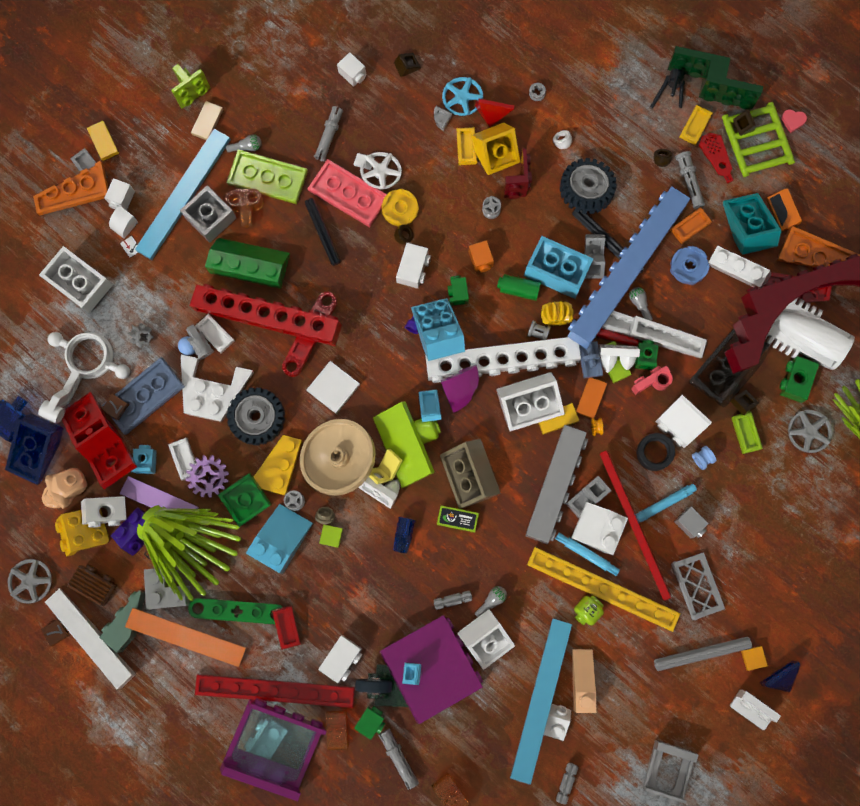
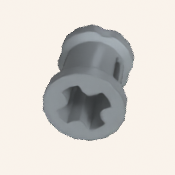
[527,320,551,340]

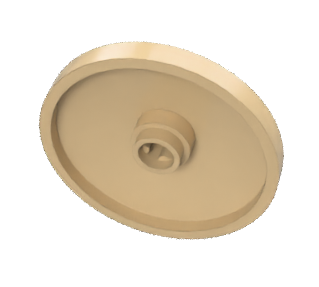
[300,419,376,496]

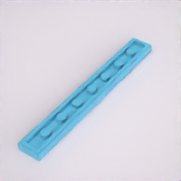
[135,129,231,260]
[510,619,572,785]

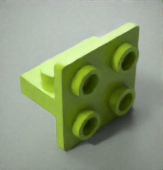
[171,64,210,108]

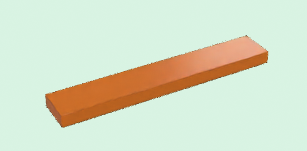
[125,608,246,667]

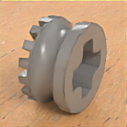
[529,83,546,101]

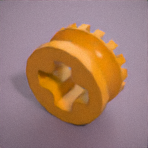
[591,418,603,436]

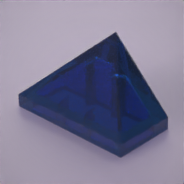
[760,660,800,692]

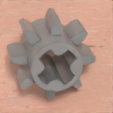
[128,323,153,348]

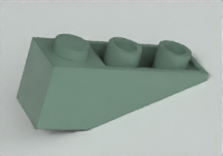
[99,590,145,653]

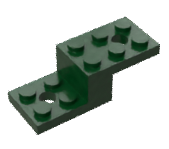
[667,46,763,109]

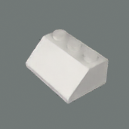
[496,372,565,431]

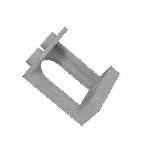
[643,740,699,805]

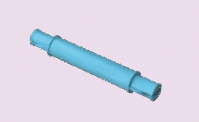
[636,483,697,522]
[555,532,620,576]

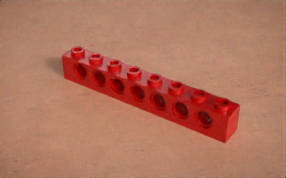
[189,284,342,347]

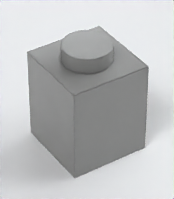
[674,506,709,538]

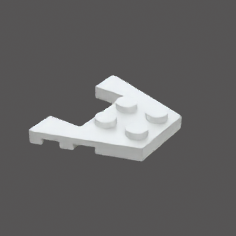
[181,355,254,422]

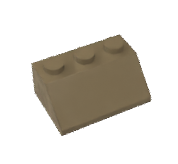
[440,439,501,509]

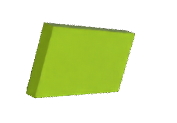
[226,149,308,204]
[373,401,435,488]

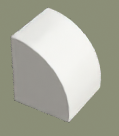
[109,205,138,239]

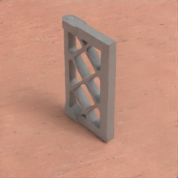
[671,552,725,621]

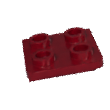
[504,148,532,199]

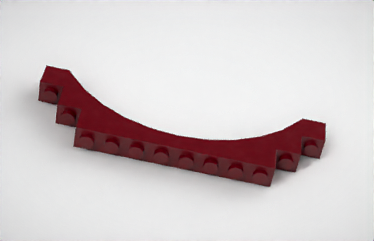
[724,254,860,374]

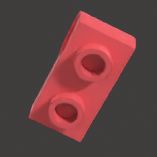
[631,365,673,395]

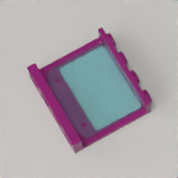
[220,698,327,801]

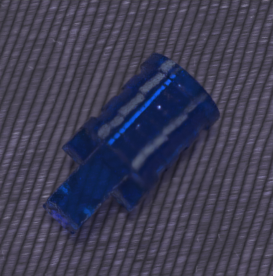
[394,517,416,553]

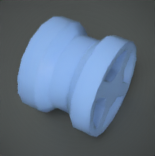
[692,446,717,470]

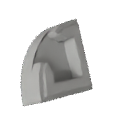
[434,106,452,131]

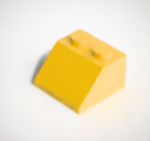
[472,123,520,175]

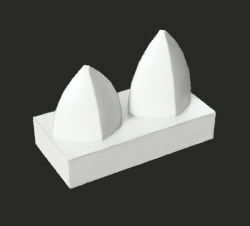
[599,344,640,373]
[358,473,400,509]

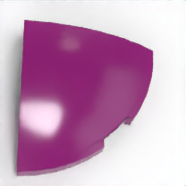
[441,365,479,413]

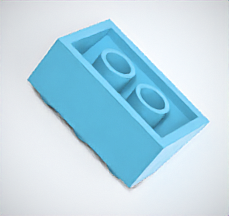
[524,236,593,299]

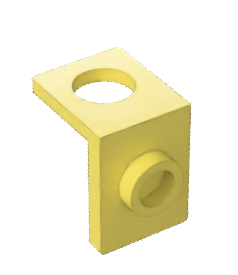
[369,449,402,484]

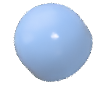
[178,336,195,356]

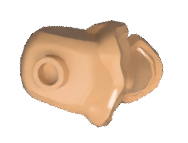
[42,468,87,509]

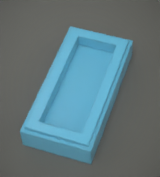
[419,390,441,422]

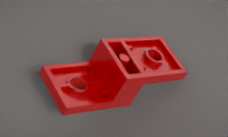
[62,392,137,490]

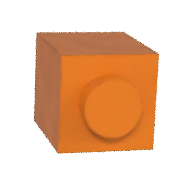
[469,240,494,272]

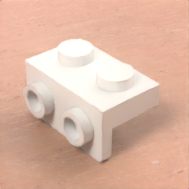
[544,704,571,741]

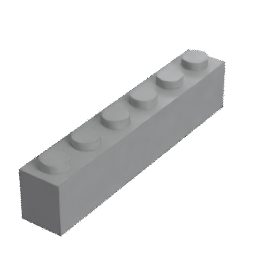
[525,425,588,544]

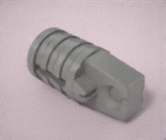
[186,324,214,360]

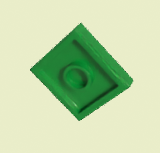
[218,473,272,527]

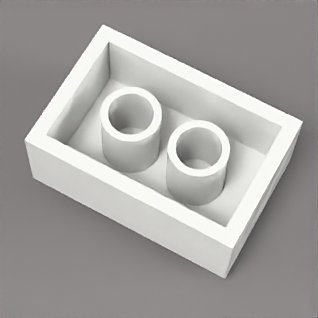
[39,246,113,313]

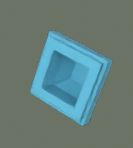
[402,663,421,685]

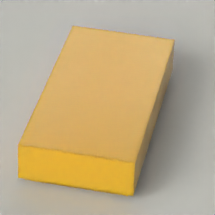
[679,105,713,146]
[87,121,119,161]
[456,127,477,165]
[539,403,579,435]

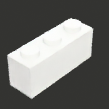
[708,246,771,289]

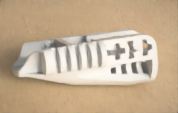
[766,298,855,370]

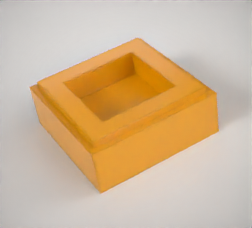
[741,646,767,671]

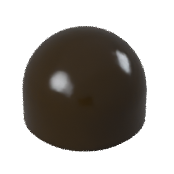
[653,149,672,167]
[394,225,413,244]

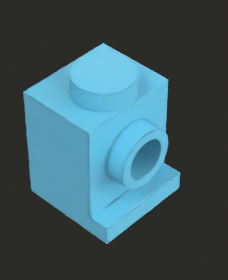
[131,445,157,474]

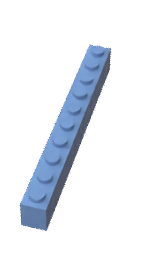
[568,186,691,349]

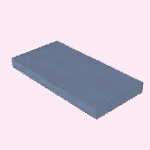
[102,357,185,435]

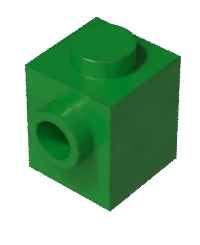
[354,705,386,740]

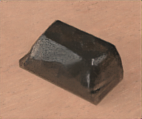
[689,329,770,407]

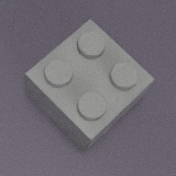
[180,186,236,243]

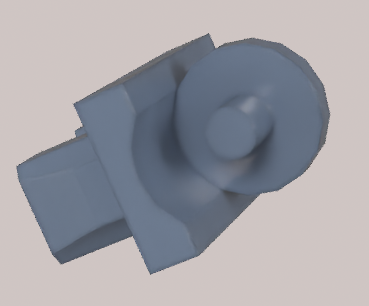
[579,341,603,378]

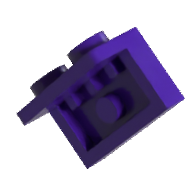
[111,507,145,556]

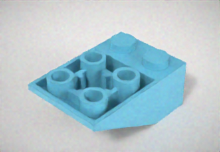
[411,298,465,361]

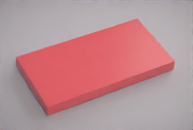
[308,159,387,228]

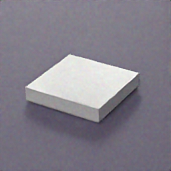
[307,361,360,414]

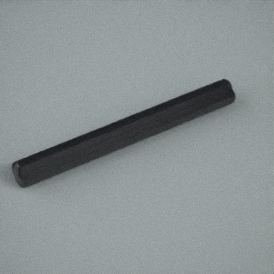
[572,209,644,275]

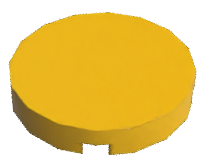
[381,189,419,226]

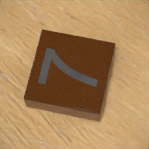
[102,393,129,420]
[41,619,70,646]

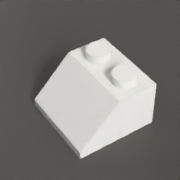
[571,502,628,555]
[457,609,515,670]

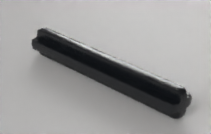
[305,198,341,266]

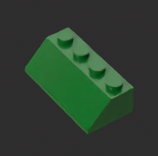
[205,238,290,289]

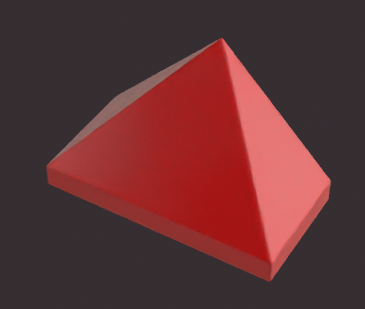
[475,99,514,127]

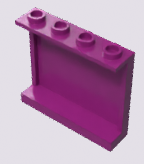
[379,615,483,724]

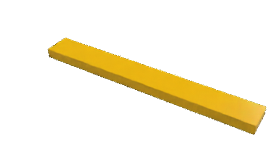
[527,547,681,632]

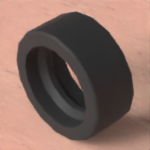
[636,433,675,471]

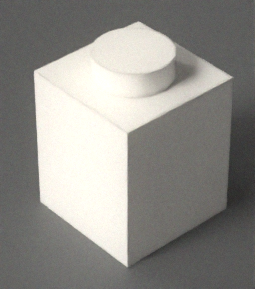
[337,53,366,87]
[104,178,135,210]

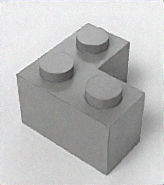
[144,569,191,610]

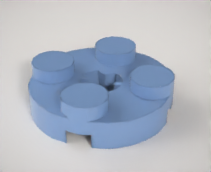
[670,246,709,285]

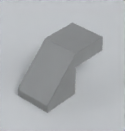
[584,234,605,278]
[566,476,611,518]

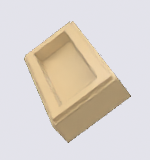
[191,101,223,140]

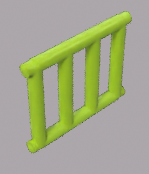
[722,102,795,177]

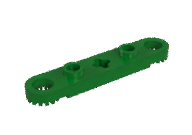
[188,598,283,624]

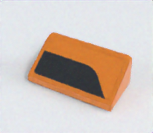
[766,188,802,232]

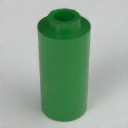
[497,274,541,301]

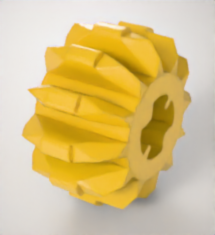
[541,301,574,326]

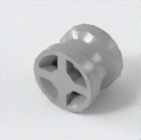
[482,196,501,219]
[284,490,305,511]

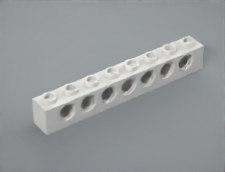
[425,337,581,383]

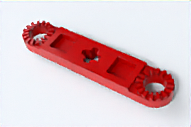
[282,292,337,377]

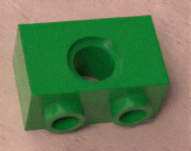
[779,356,819,403]

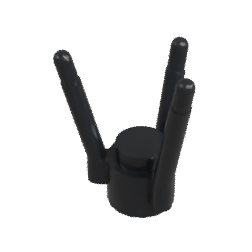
[650,69,685,108]

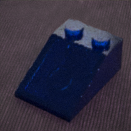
[5,413,64,485]

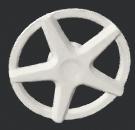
[360,152,402,189]

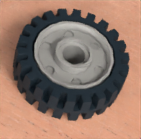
[560,158,617,214]
[227,387,285,445]

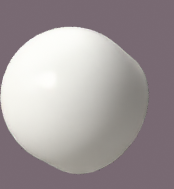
[553,130,572,149]

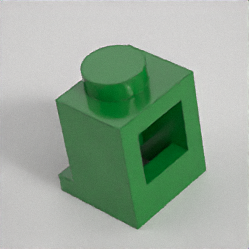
[447,276,469,306]
[635,340,658,370]

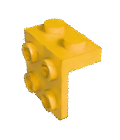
[55,509,109,557]

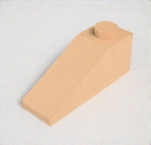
[572,649,596,713]

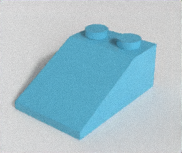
[246,504,313,574]

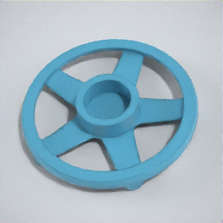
[442,77,483,116]

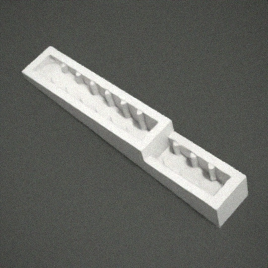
[602,311,707,358]
[45,588,136,689]

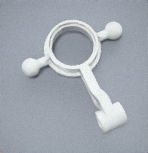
[38,332,130,424]

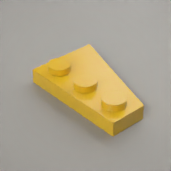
[254,435,302,496]

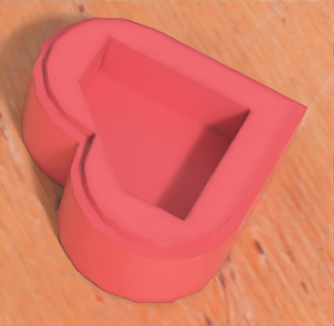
[781,110,807,133]

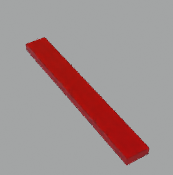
[600,450,672,601]
[195,674,355,708]

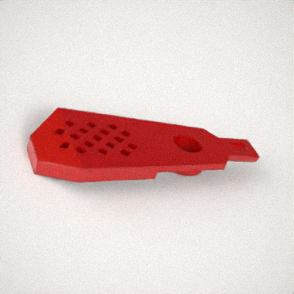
[699,133,734,184]

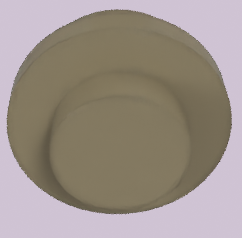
[315,507,335,524]

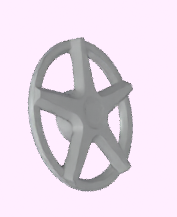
[788,410,832,453]
[8,559,52,604]

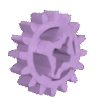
[185,455,229,497]

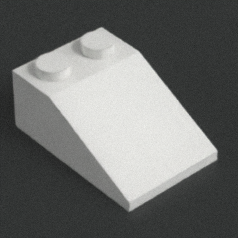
[655,395,712,448]

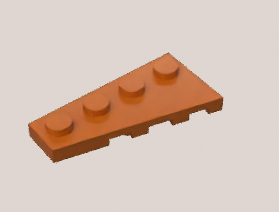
[33,161,109,216]
[776,226,860,268]

